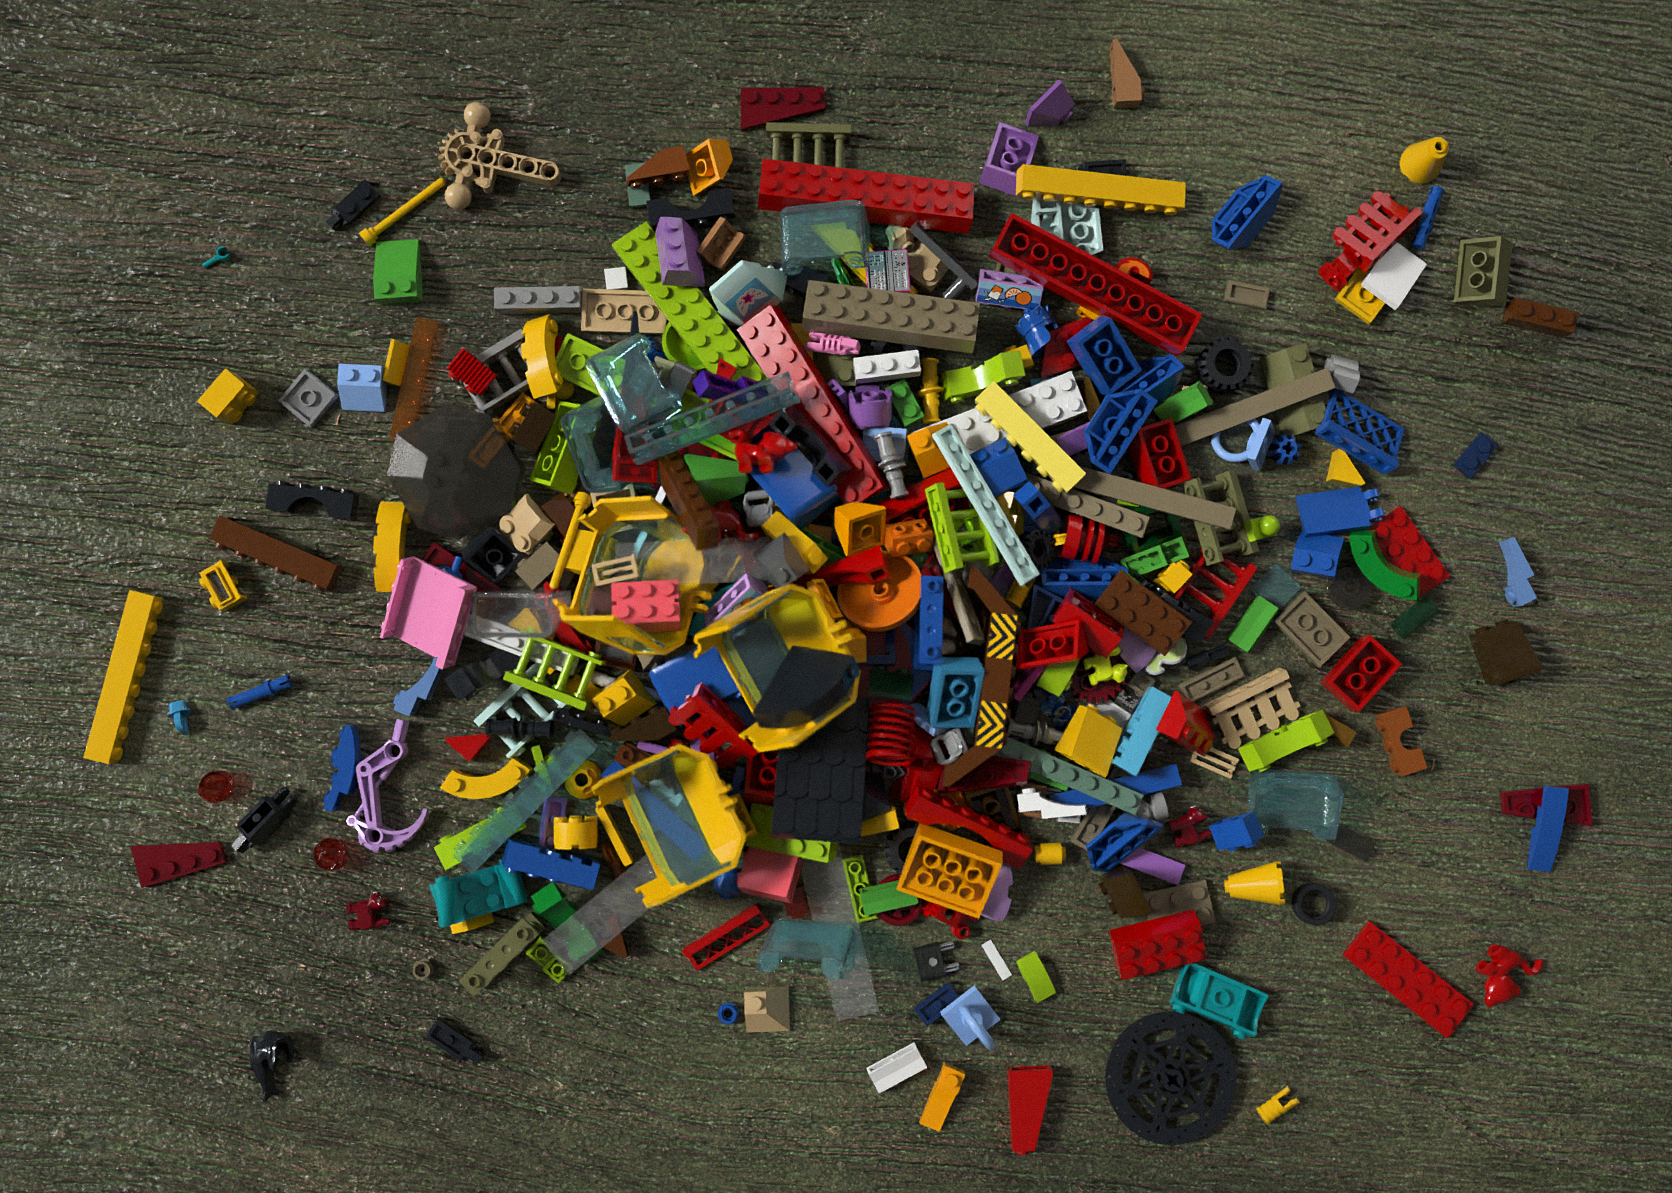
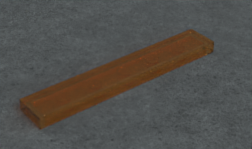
[389,316,439,445]

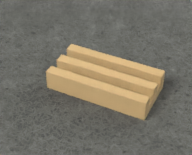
[591,555,640,586]
[1190,748,1239,779]

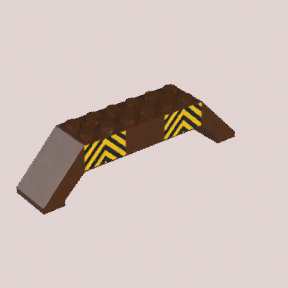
[942,566,1021,787]

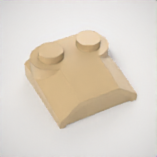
[908,239,949,294]
[499,494,556,555]

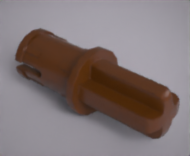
[601,841,629,884]

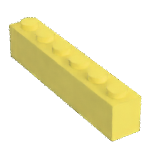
[975,381,1086,494]

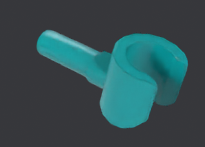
[202,246,231,268]

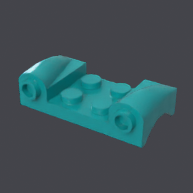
[429,859,528,928]
[1169,963,1268,1040]

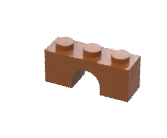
[1375,706,1427,776]

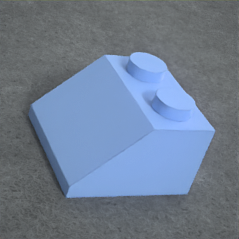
[337,364,387,412]

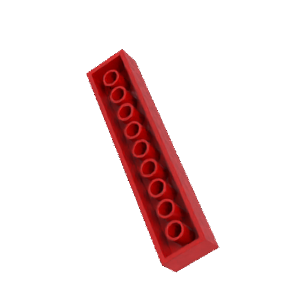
[757,158,974,234]
[988,212,1203,357]
[737,305,889,505]

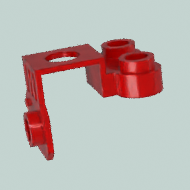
[1318,233,1362,290]
[922,900,977,940]

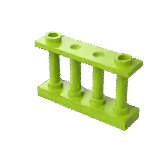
[925,482,999,573]
[503,628,606,710]

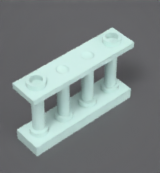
[473,662,573,759]

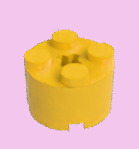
[554,815,598,849]

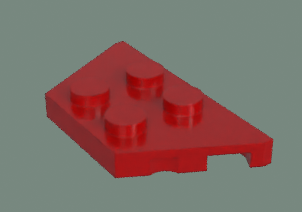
[1039,317,1092,378]

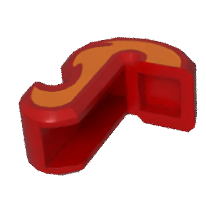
[1115,257,1153,285]

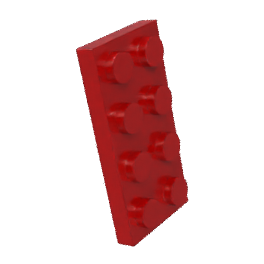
[1365,506,1450,601]

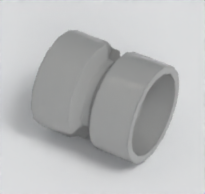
[1136,791,1168,821]

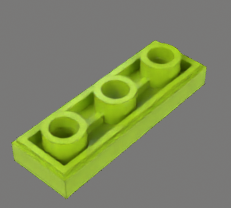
[842,854,878,923]

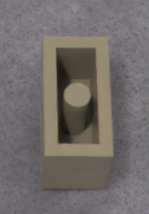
[515,542,560,591]

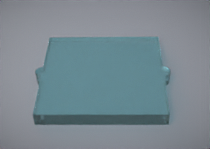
[1249,563,1301,610]

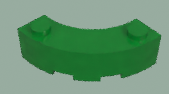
[1350,530,1420,600]
[531,882,605,966]

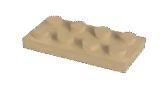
[581,289,667,335]

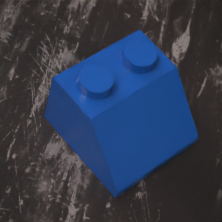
[970,438,1028,497]
[1291,531,1345,580]

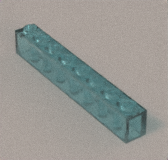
[624,371,801,465]
[453,729,598,874]

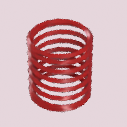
[865,702,917,766]

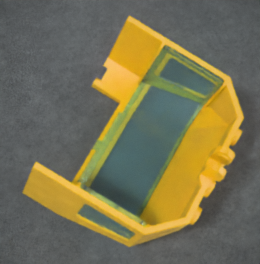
[553,496,712,655]
[694,584,860,752]
[592,744,746,908]

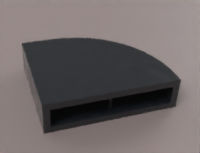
[752,645,860,729]

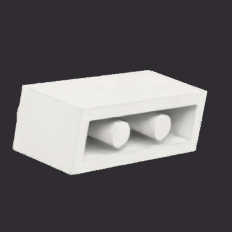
[853,350,921,384]

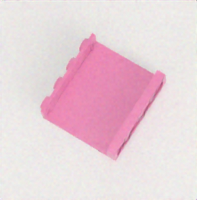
[380,556,477,670]

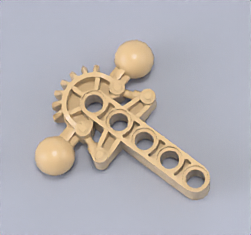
[438,102,561,210]

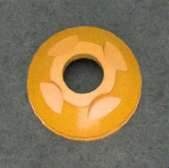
[564,760,603,799]

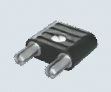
[913,941,960,982]

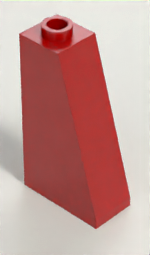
[1007,1065,1053,1155]

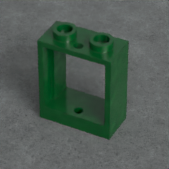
[1123,505,1183,554]

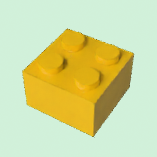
[197,368,259,425]

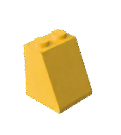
[1054,705,1122,778]

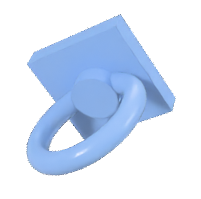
[1211,418,1276,471]
[940,985,1001,1050]

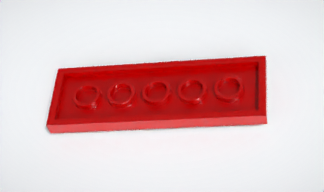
[1342,921,1474,1039]

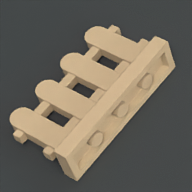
[1203,667,1301,749]

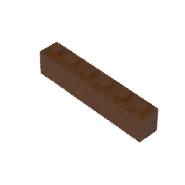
[656,449,720,551]
[209,515,343,592]

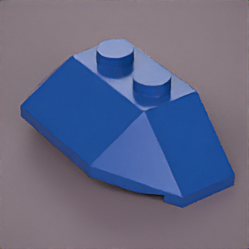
[1211,175,1283,250]
[1102,354,1185,404]
[1083,389,1157,474]
[1041,556,1128,601]
[1086,813,1163,872]

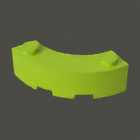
[939,351,1025,403]
[1036,659,1080,696]
[1238,709,1334,772]
[434,804,527,871]

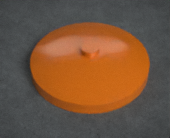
[837,551,922,632]

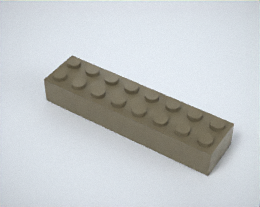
[802,280,980,353]

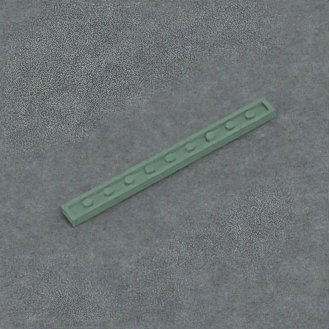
[944,723,1143,815]

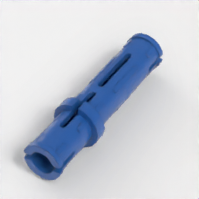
[1411,186,1445,250]
[227,674,293,710]

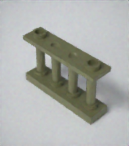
[766,123,851,168]
[1183,469,1259,566]
[459,912,547,997]

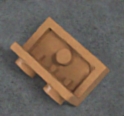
[696,217,746,271]

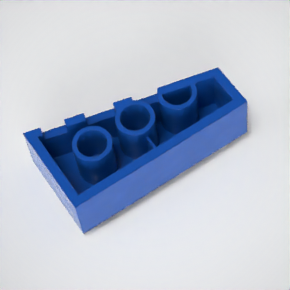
[501,838,600,890]

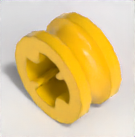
[1052,533,1067,546]

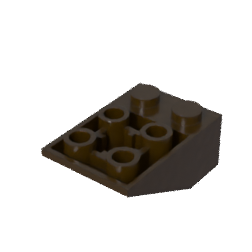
[607,705,681,741]

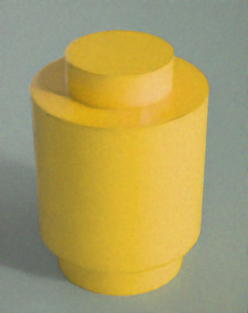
[1034,842,1066,865]

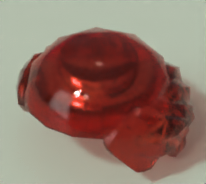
[197,770,234,804]
[313,838,348,871]

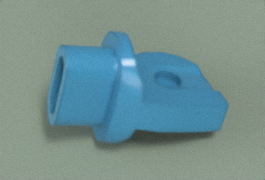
[167,700,191,735]

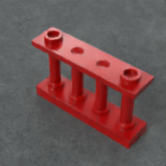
[1170,547,1258,639]

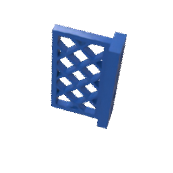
[1315,388,1405,475]

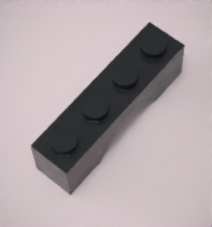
[646,188,735,231]
[769,406,852,487]
[265,481,359,522]

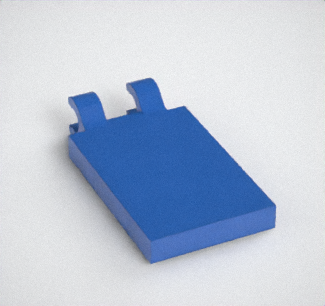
[1295,487,1385,537]

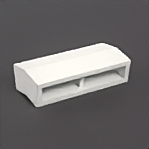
[867,1042,927,1093]

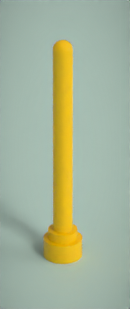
[359,178,446,247]
[550,492,592,589]

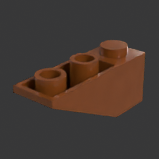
[625,145,689,189]

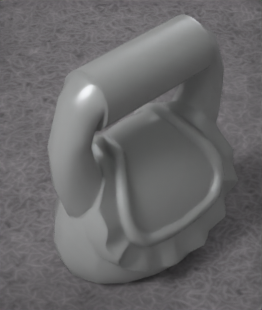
[743,490,775,527]
[930,728,970,765]

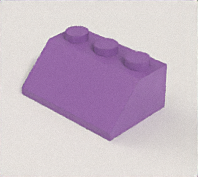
[655,217,705,287]

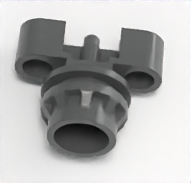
[628,360,695,426]

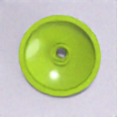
[662,322,706,371]

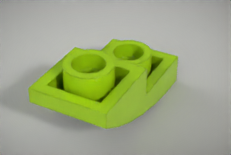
[526,935,573,984]
[1016,951,1056,1003]

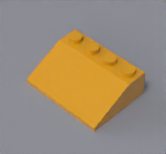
[896,823,1002,919]

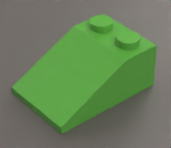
[373,239,423,305]

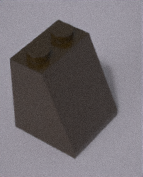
[1469,619,1543,684]

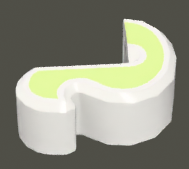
[1142,637,1187,675]

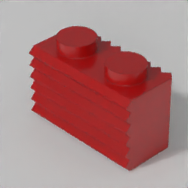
[447,348,498,396]

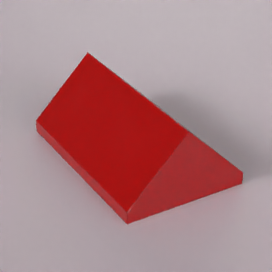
[1016,620,1089,670]

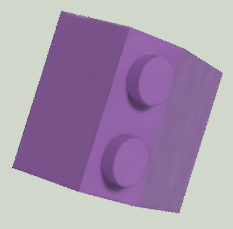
[979,122,1039,197]

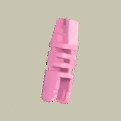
[805,332,861,355]

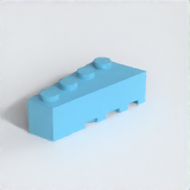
[1111,686,1171,776]

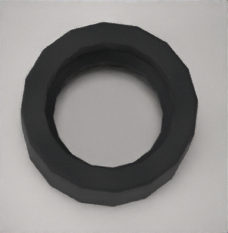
[1291,883,1337,926]

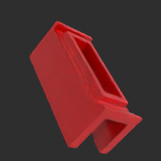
[896,719,933,771]

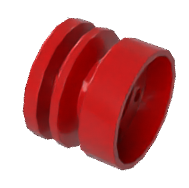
[1059,514,1106,564]

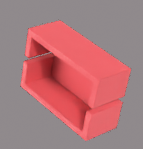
[611,580,681,633]

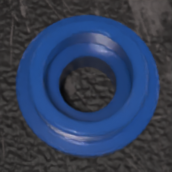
[718,1002,739,1025]

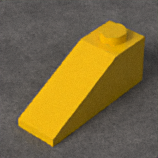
[762,511,828,574]

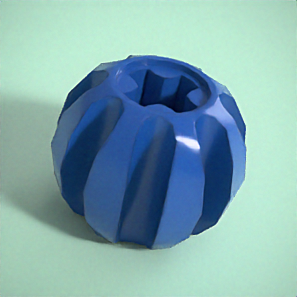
[1269,434,1302,466]

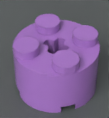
[849,385,892,429]

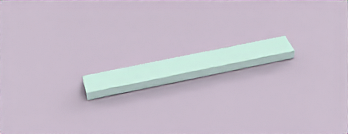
[932,424,1040,586]

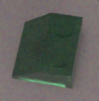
[867,666,914,701]

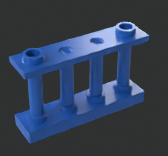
[913,576,943,672]

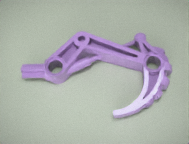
[347,719,430,853]

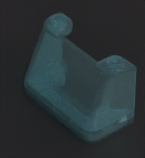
[780,200,870,276]
[585,334,683,437]
[561,390,630,493]
[1247,769,1344,841]
[757,918,857,980]

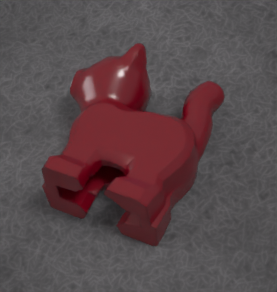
[1167,806,1212,848]
[346,892,391,930]

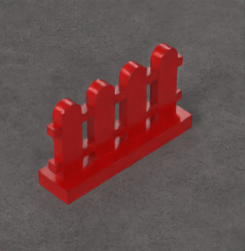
[1332,191,1423,273]
[668,682,759,768]

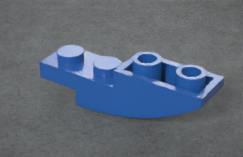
[323,724,361,812]

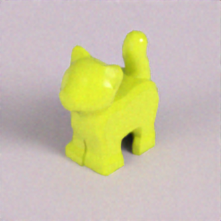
[1082,647,1128,686]

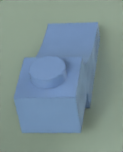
[1499,537,1537,607]
[393,657,444,716]

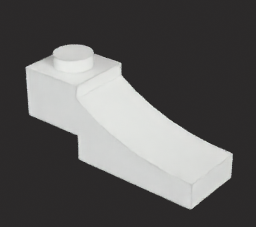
[1017,788,1087,819]

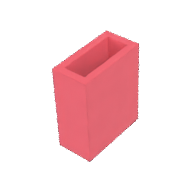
[737,846,803,903]

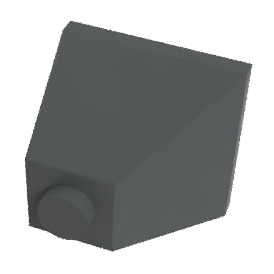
[753,533,809,589]

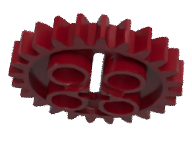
[1069,646,1129,705]

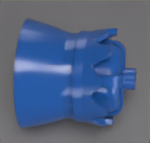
[1015,305,1059,358]

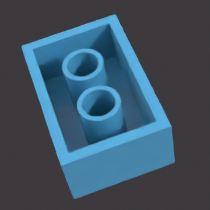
[926,657,985,728]

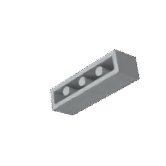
[494,286,583,315]

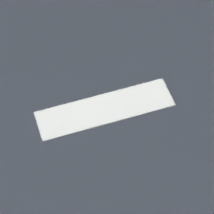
[981,939,1012,981]

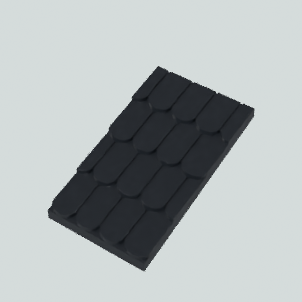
[771,698,870,844]

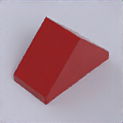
[445,734,493,762]

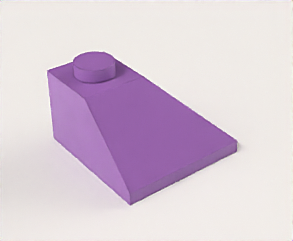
[1025,79,1075,126]

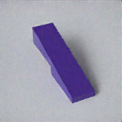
[693,370,776,405]

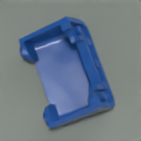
[750,448,840,531]
[649,646,749,728]

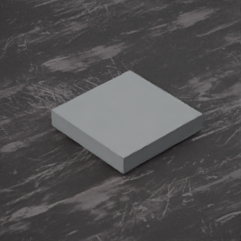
[278,369,339,428]

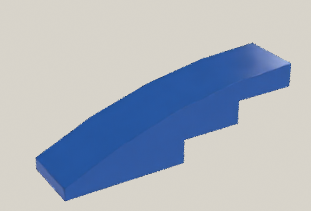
[1527,786,1569,872]

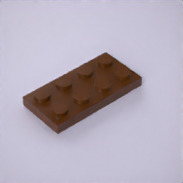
[1095,569,1192,656]

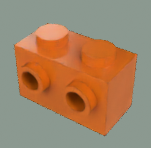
[884,519,934,557]

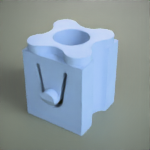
[863,426,911,466]

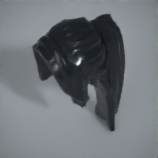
[249,1030,295,1102]

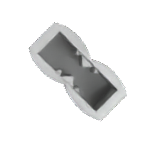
[1323,354,1360,394]

